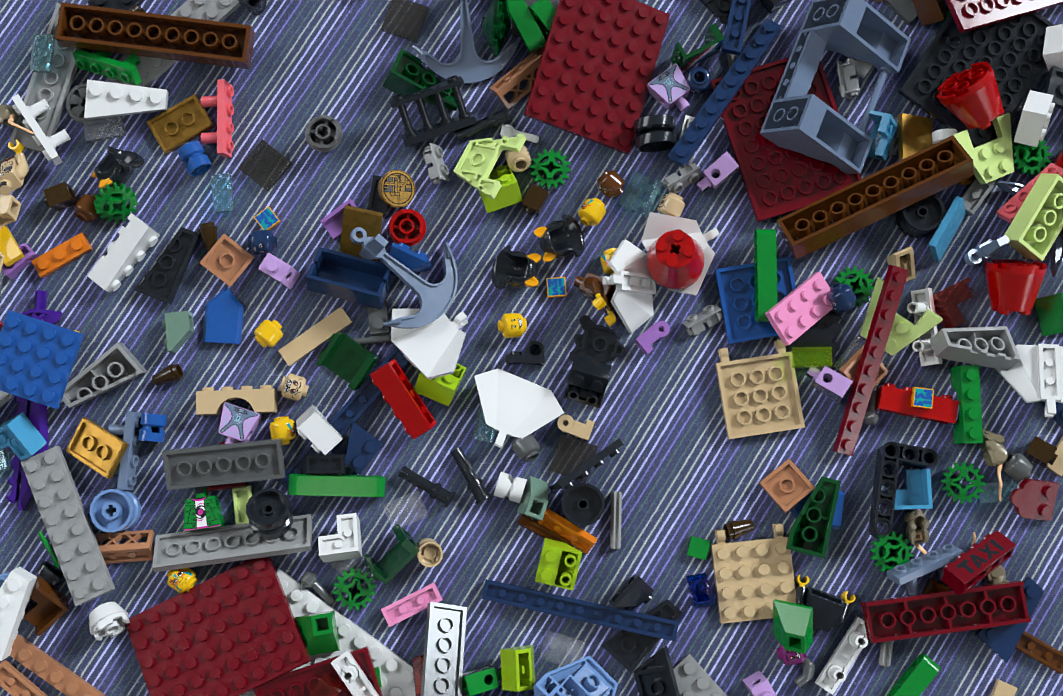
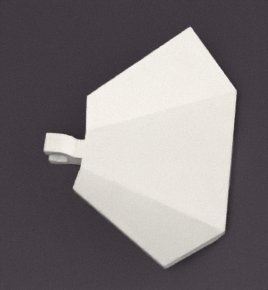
[641,212,719,296]
[602,239,656,334]
[391,309,468,379]
[995,344,1063,417]
[474,368,564,448]

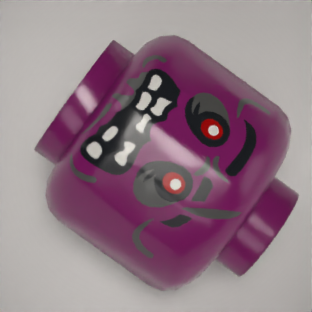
[777,644,807,666]

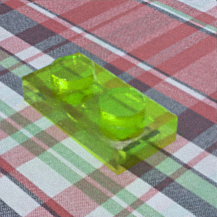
[791,347,832,368]

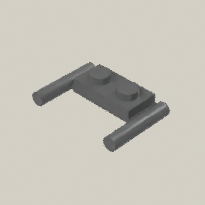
[354,299,391,345]

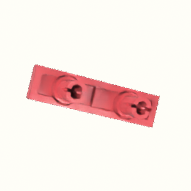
[201,79,234,158]
[996,163,1063,224]

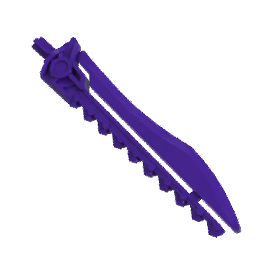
[6,290,63,511]

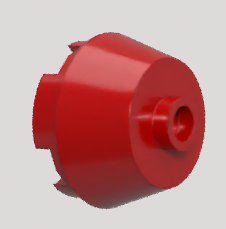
[388,209,426,246]

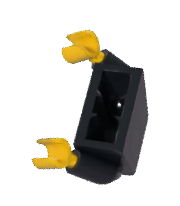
[795,574,856,637]

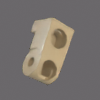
[557,415,595,441]

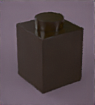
[43,182,77,211]
[522,184,549,216]
[1024,436,1058,468]

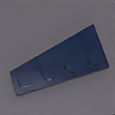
[975,577,1045,663]

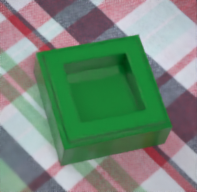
[686,536,711,560]

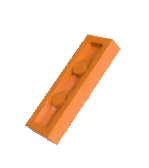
[31,232,93,278]
[538,508,597,554]

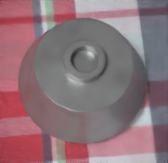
[305,115,343,152]

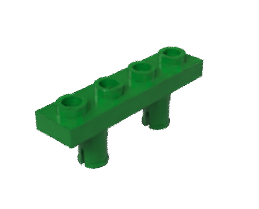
[72,49,142,86]

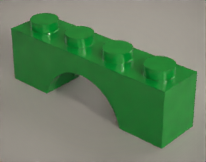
[950,365,983,444]

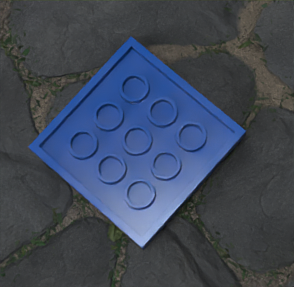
[714,257,796,345]
[0,310,84,409]

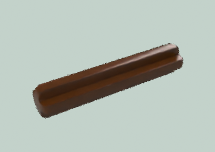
[518,515,571,545]

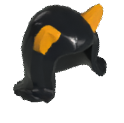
[91,146,144,189]
[533,214,585,262]
[491,245,541,289]

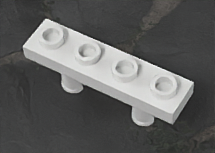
[11,94,71,166]
[907,288,942,366]
[814,616,868,695]
[331,650,379,696]

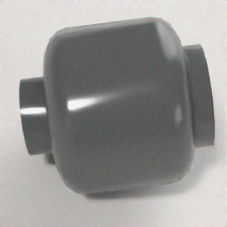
[512,434,540,462]
[1003,453,1033,482]

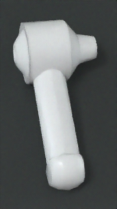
[500,124,539,143]

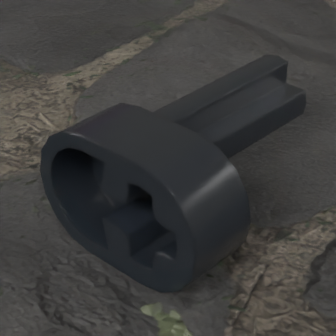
[29,561,65,605]

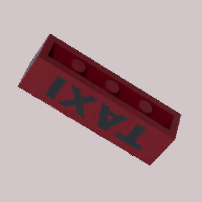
[941,530,1016,596]

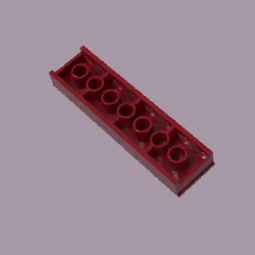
[861,581,1032,643]

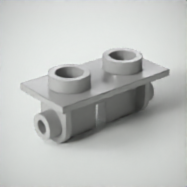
[836,58,860,100]
[422,143,449,184]
[662,163,702,193]
[682,305,723,336]

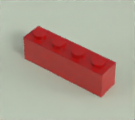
[370,359,437,439]
[876,383,959,425]

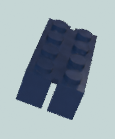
[306,247,394,310]

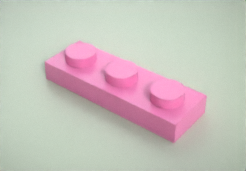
[381,582,443,627]

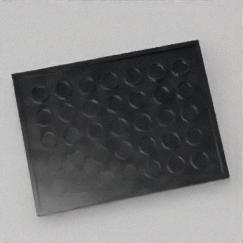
[898,12,1055,148]

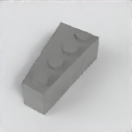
[930,326,1021,371]
[62,342,148,408]

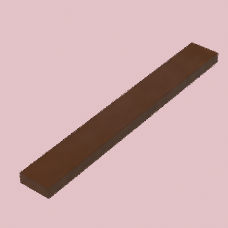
[921,578,1063,674]

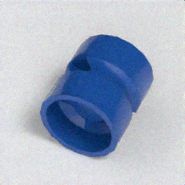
[177,141,212,177]
[138,413,167,443]

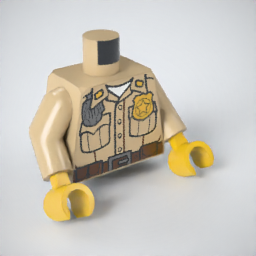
[0,139,29,195]

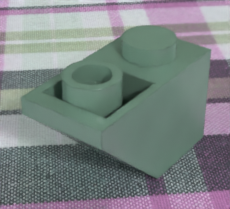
[162,311,194,353]
[517,476,548,520]

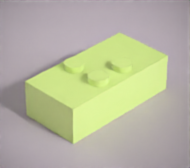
[1004,173,1063,261]

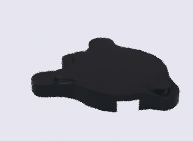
[569,315,625,363]
[786,322,841,370]

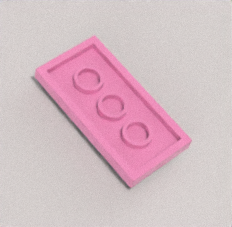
[765,271,833,346]

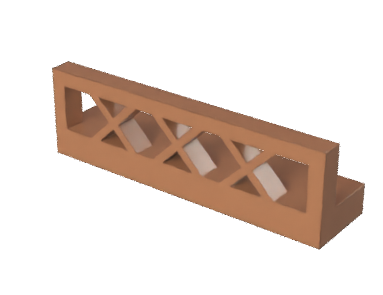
[490,46,545,109]
[94,530,155,564]

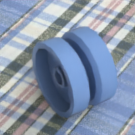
[90,489,141,532]

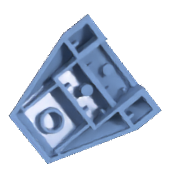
[533,656,618,696]

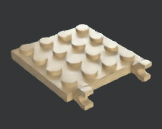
[715,340,805,439]
[711,523,796,624]

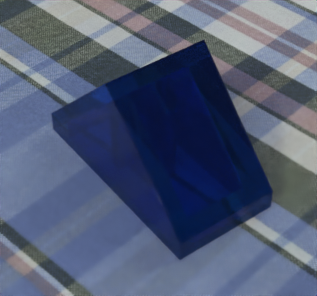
[686,573,715,609]

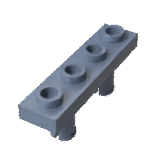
[108,411,142,490]
[886,544,963,595]

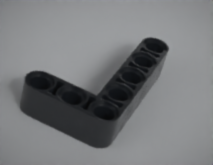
[869,442,939,538]

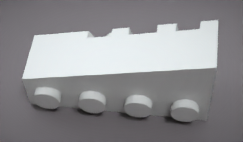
[84,79,169,120]
[88,213,160,293]
[0,567,37,661]

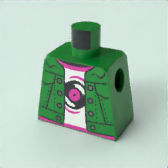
[183,486,226,531]
[462,665,502,696]

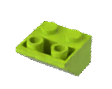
[478,165,523,213]
[414,363,467,407]
[535,538,582,591]
[500,645,535,692]

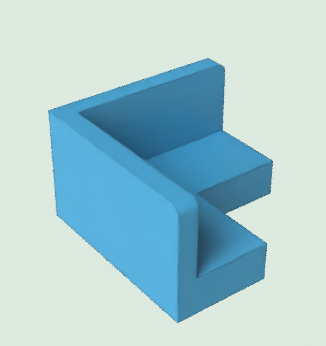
[867,110,898,161]
[0,412,47,461]
[886,469,933,510]

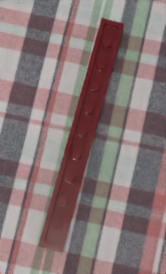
[833,265,909,456]

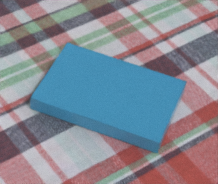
[929,196,966,262]

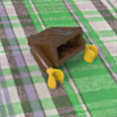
[574,273,617,327]

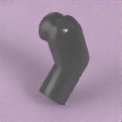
[793,658,815,688]

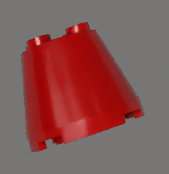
[937,62,1005,130]
[647,229,704,290]
[984,259,1047,315]

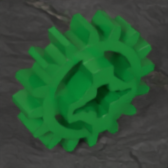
[1012,140,1052,176]
[530,148,571,190]
[93,182,138,223]
[833,266,874,308]
[941,461,986,504]
[869,531,913,573]
[333,567,376,611]

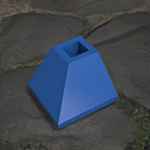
[389,242,431,274]

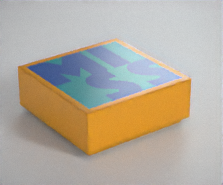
[254,206,281,230]
[546,277,567,298]
[911,387,934,409]

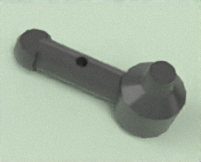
[863,386,879,425]
[299,571,335,605]

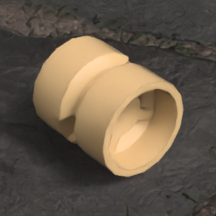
[416,538,443,567]

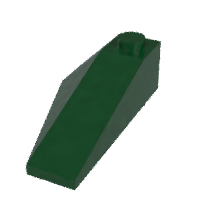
[481,0,511,57]
[382,48,458,111]
[786,476,841,558]

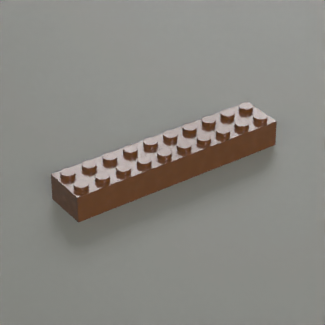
[55,2,255,69]
[777,135,974,260]

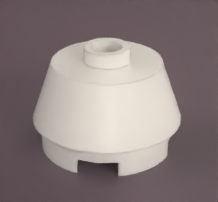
[89,602,130,641]

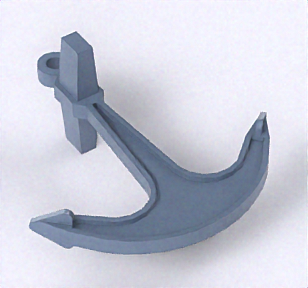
[412,0,521,83]
[964,181,1063,278]
[350,227,458,329]

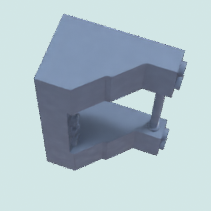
[760,0,911,174]

